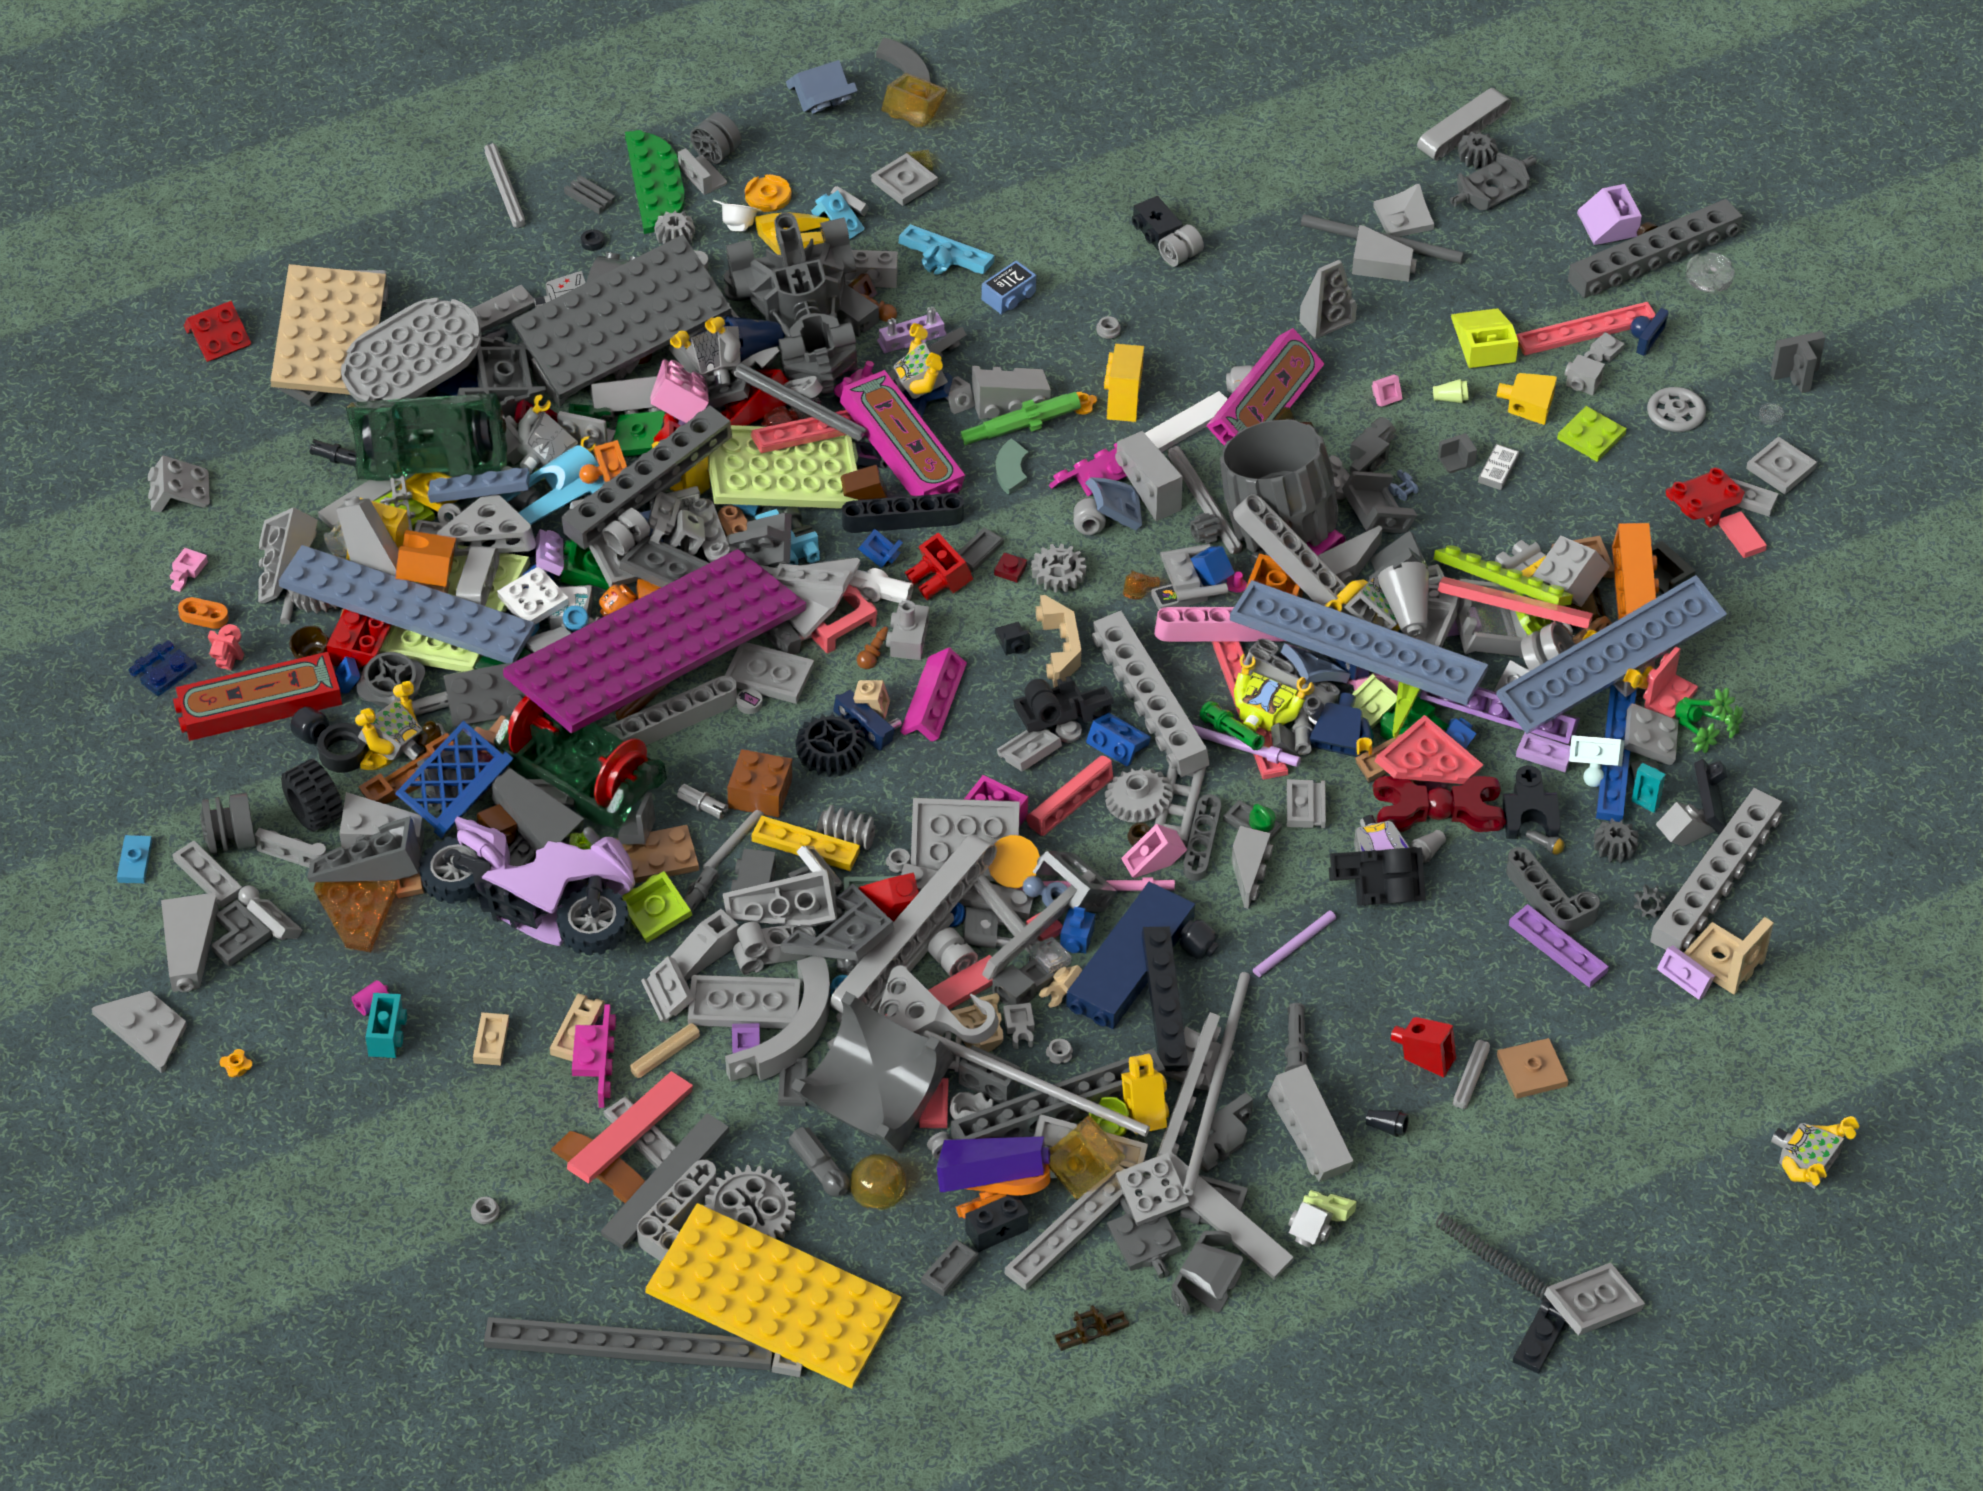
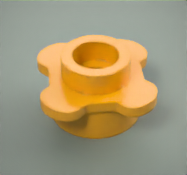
[1074,392,1097,415]
[220,1049,253,1077]

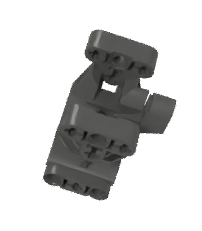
[726,212,858,395]

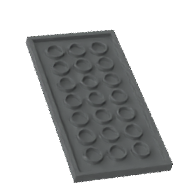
[512,235,732,399]

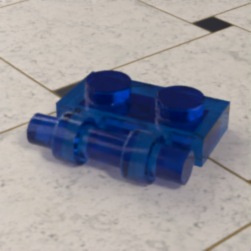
[128,640,197,697]

